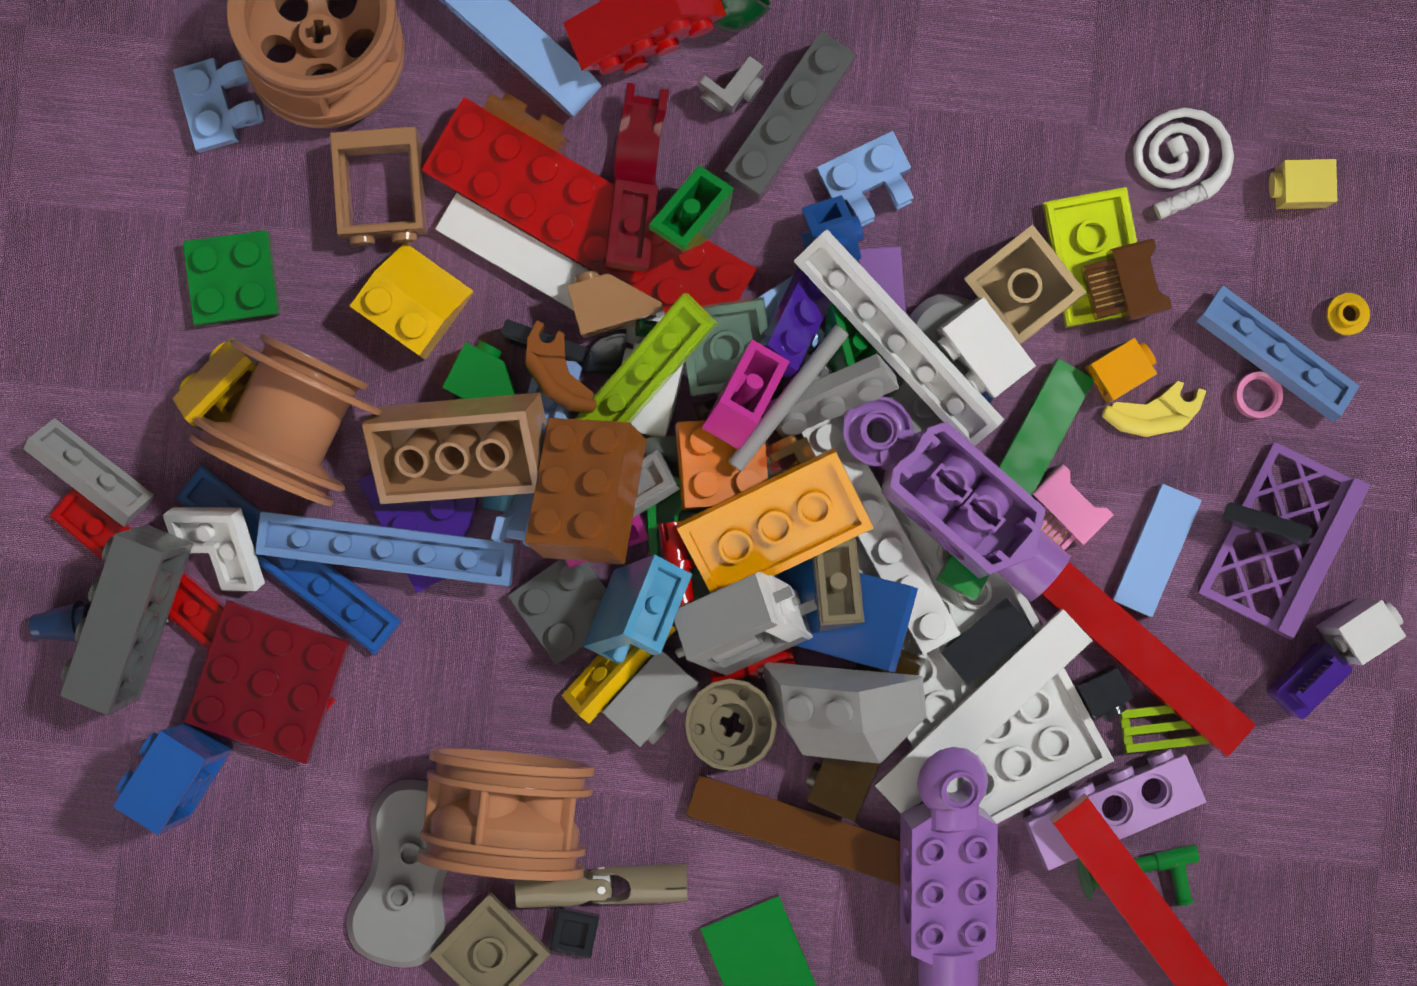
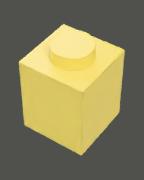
[1269,159,1337,209]

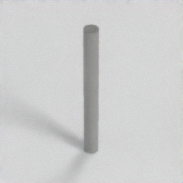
[728,325,849,472]

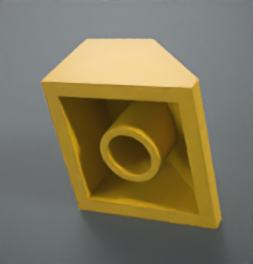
[350,243,474,360]
[172,337,258,430]

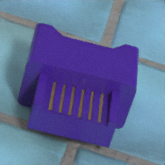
[1267,643,1353,719]

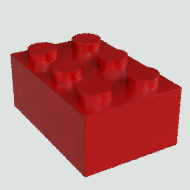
[563,0,726,75]

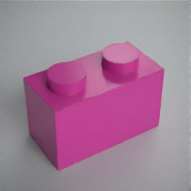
[702,340,790,450]

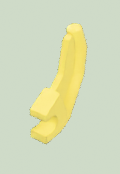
[1102,381,1206,437]

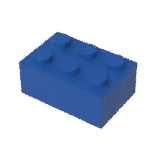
[113,723,233,835]

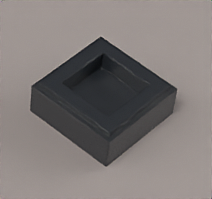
[549,906,600,959]

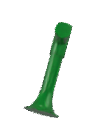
[1077,844,1200,906]

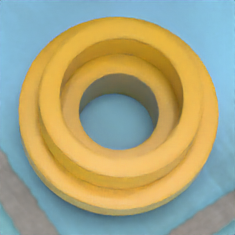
[1326,293,1370,336]

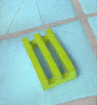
[1119,706,1210,753]

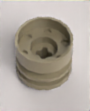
[685,679,778,771]

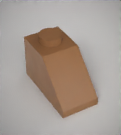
[567,270,665,339]

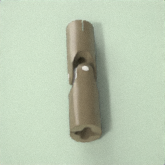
[515,863,688,908]

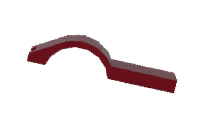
[604,83,669,273]

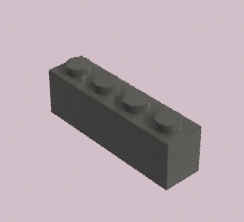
[725,30,857,203]

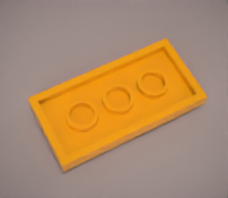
[677,448,874,593]

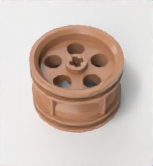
[227,0,405,128]
[417,748,595,881]

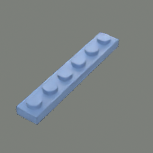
[255,511,516,586]

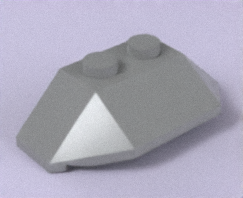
[764,662,927,764]

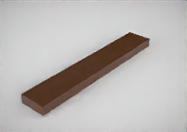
[686,774,900,886]

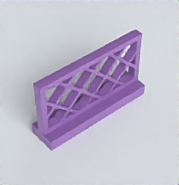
[1198,442,1371,640]

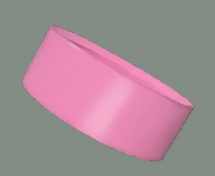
[1233,371,1283,419]

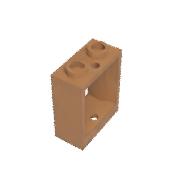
[330,126,428,246]

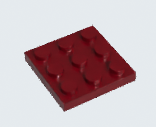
[184,601,350,764]

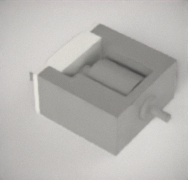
[674,572,818,676]

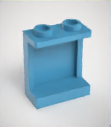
[583,555,692,663]

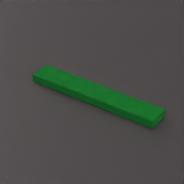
[936,358,1095,601]

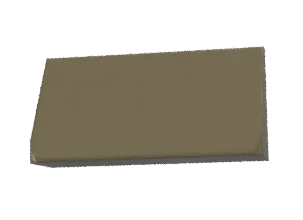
[812,538,865,632]

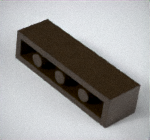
[805,649,926,822]

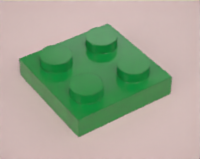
[183,230,280,327]

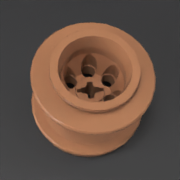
[188,333,382,507]

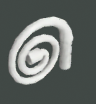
[1133,107,1234,220]

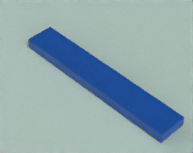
[175,465,403,655]

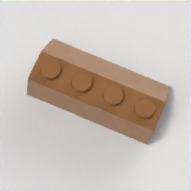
[362,393,547,504]

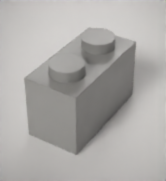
[602,649,699,747]

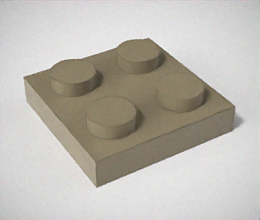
[429,892,551,986]

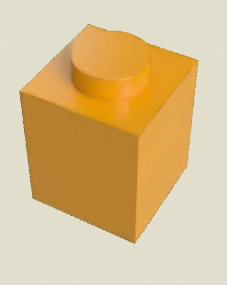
[1085,338,1157,404]

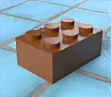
[525,418,647,564]

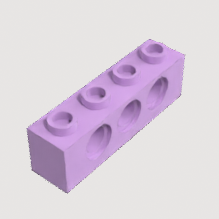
[1022,748,1206,871]

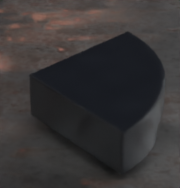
[583,329,627,373]

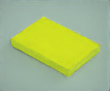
[1042,187,1137,328]

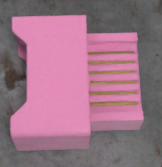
[1032,464,1114,550]

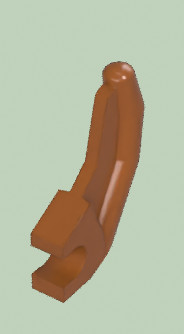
[526,321,597,413]

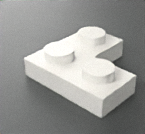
[163,507,265,591]

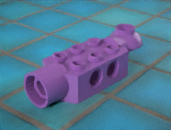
[843,397,1071,602]
[900,747,998,986]

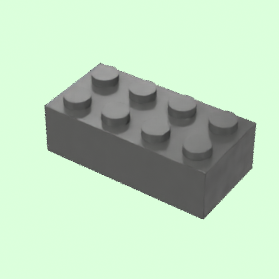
[60,525,193,715]

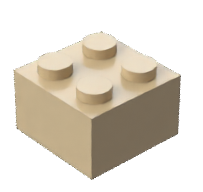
[964,224,1087,345]

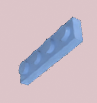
[1196,285,1360,422]

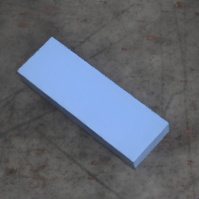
[1111,484,1202,617]

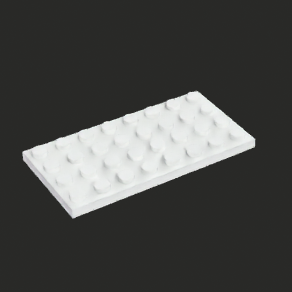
[811,498,1114,824]

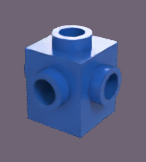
[800,195,865,260]

